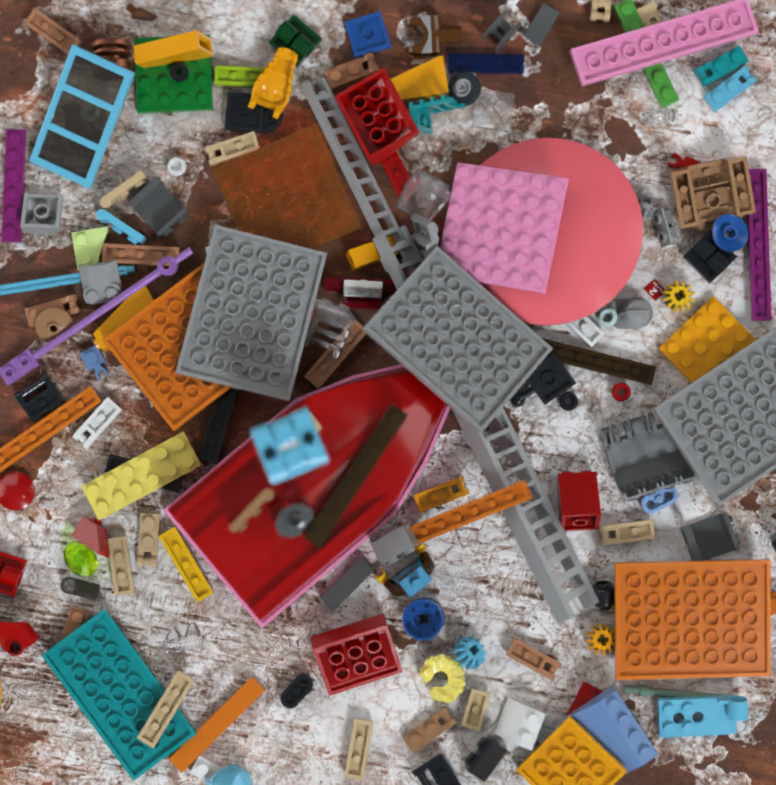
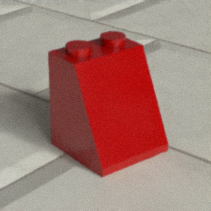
[557,470,601,531]

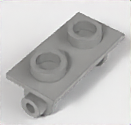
[652,206,679,248]

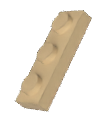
[108,536,135,596]
[344,718,374,780]

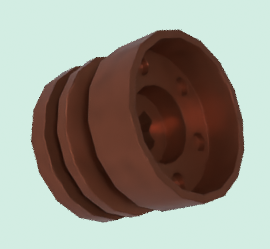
[91,38,132,81]

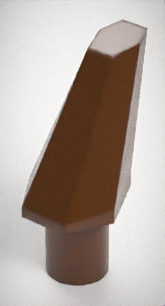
[126,3,157,21]

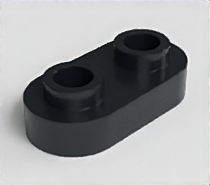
[280,674,313,708]

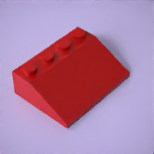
[334,68,420,166]
[310,613,403,696]

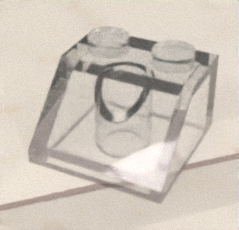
[396,168,450,220]

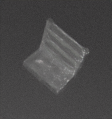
[304,298,356,358]

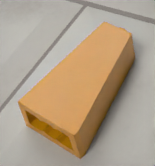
[133,30,214,68]
[391,55,449,104]
[93,286,154,352]

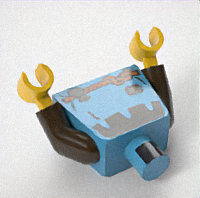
[374,543,435,597]

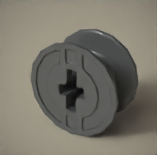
[482,10,522,52]

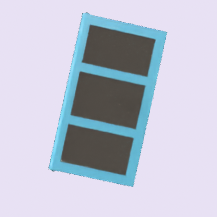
[29,44,136,189]

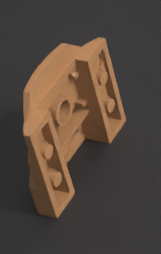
[669,155,756,233]

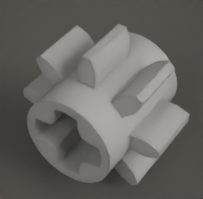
[637,196,657,220]

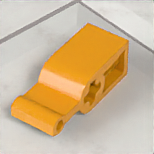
[346,236,399,271]

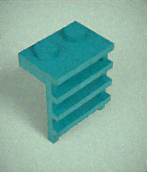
[409,95,466,135]

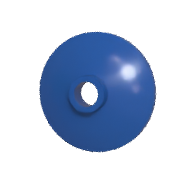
[712,214,748,252]

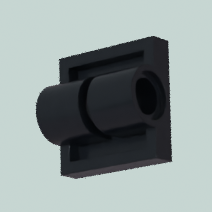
[683,230,737,284]

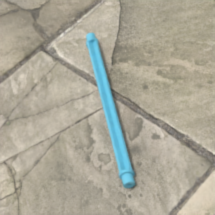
[0,264,136,295]

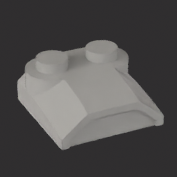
[20,193,63,235]
[78,259,123,304]

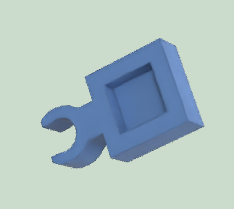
[79,345,109,380]

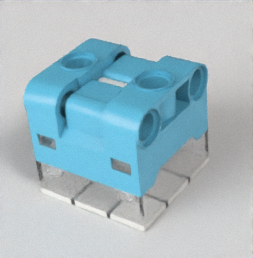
[250,407,330,485]

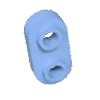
[641,488,678,514]

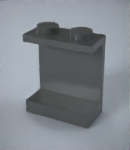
[128,177,189,239]
[680,513,741,561]

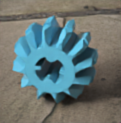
[453,636,487,670]

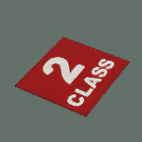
[644,279,665,301]

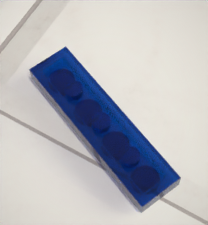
[448,53,524,75]

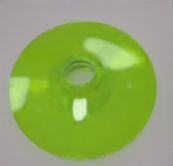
[64,541,98,577]

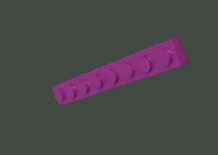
[747,169,772,321]

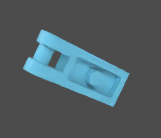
[703,65,757,113]
[96,209,147,245]

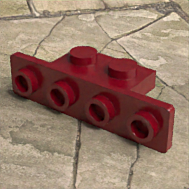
[324,276,397,309]

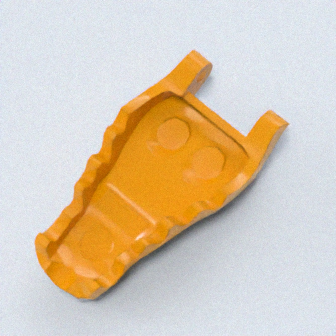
[248,47,298,119]

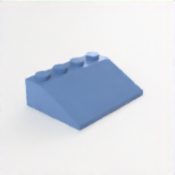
[564,686,659,774]

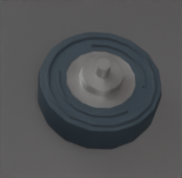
[448,72,481,106]

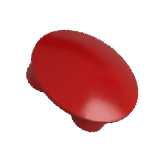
[0,472,35,510]

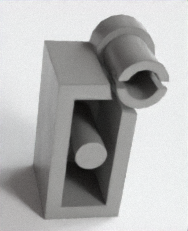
[371,524,419,566]

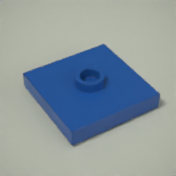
[344,11,391,59]

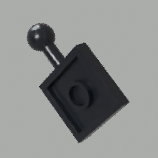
[510,352,576,407]

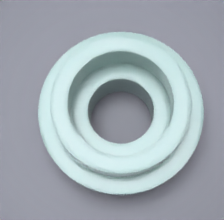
[598,308,617,327]

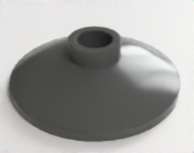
[275,503,313,538]

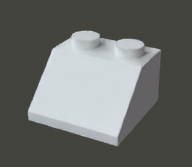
[494,697,546,751]

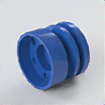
[402,597,445,641]

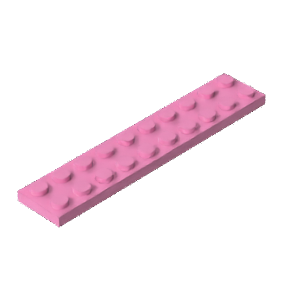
[569,0,759,87]

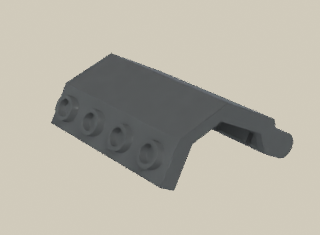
[600,413,698,501]

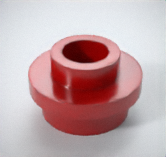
[611,382,631,402]

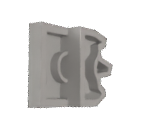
[411,213,439,261]

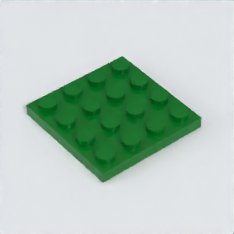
[134,34,214,114]

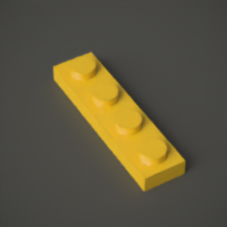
[158,526,214,603]

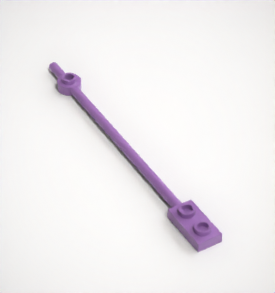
[0,247,194,386]

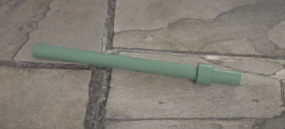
[624,685,726,697]

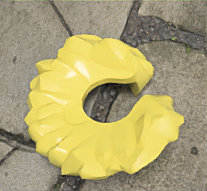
[419,654,466,703]

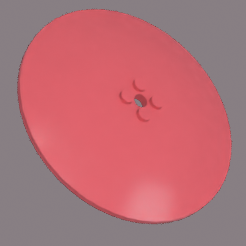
[480,138,643,326]

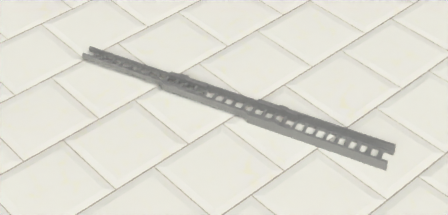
[301,77,599,624]

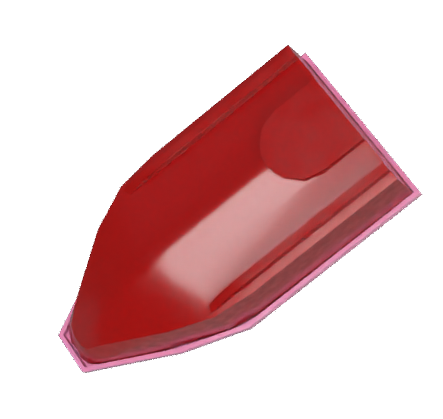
[163,364,451,628]

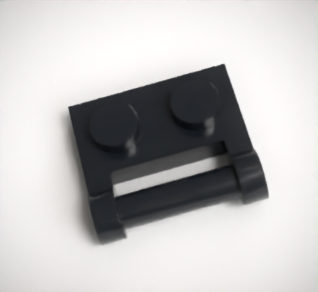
[14,372,65,422]
[411,752,461,785]

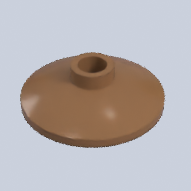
[35,307,74,343]

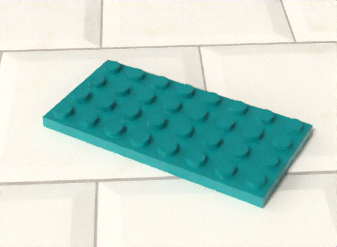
[41,608,197,781]

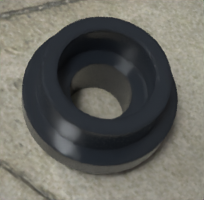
[170,63,189,83]
[559,392,578,411]

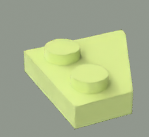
[71,226,109,271]

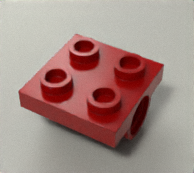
[0,551,28,597]

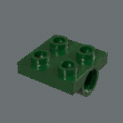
[269,14,322,68]

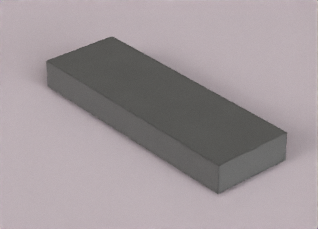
[320,557,374,611]

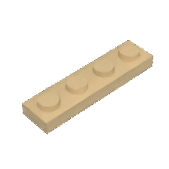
[137,670,195,748]

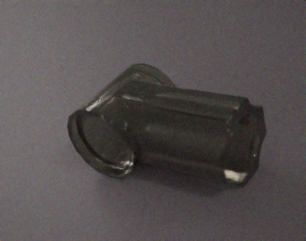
[60,576,101,601]

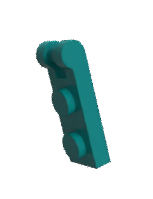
[694,45,749,88]

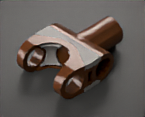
[405,15,462,57]

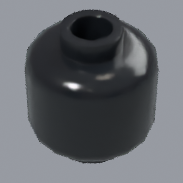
[592,580,614,611]

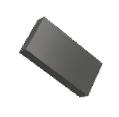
[524,3,560,46]

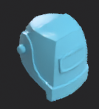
[205,764,252,785]

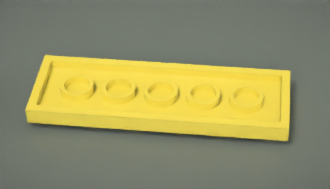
[81,431,202,521]

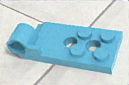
[658,695,748,738]

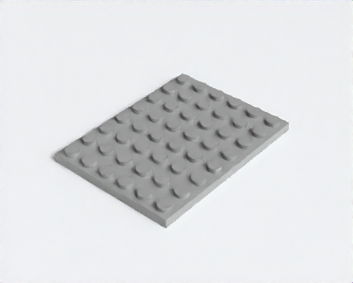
[176,225,327,402]
[362,246,553,434]
[652,327,776,507]

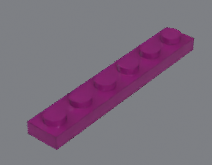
[1,129,27,243]

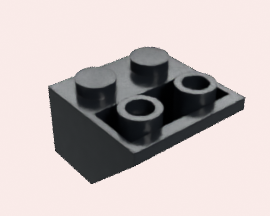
[465,734,508,782]

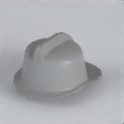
[607,298,653,329]

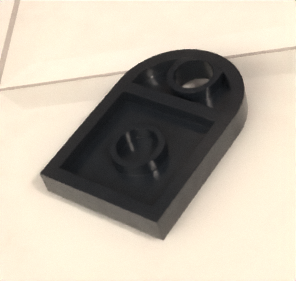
[224,92,283,134]

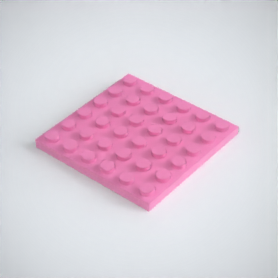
[440,162,569,294]

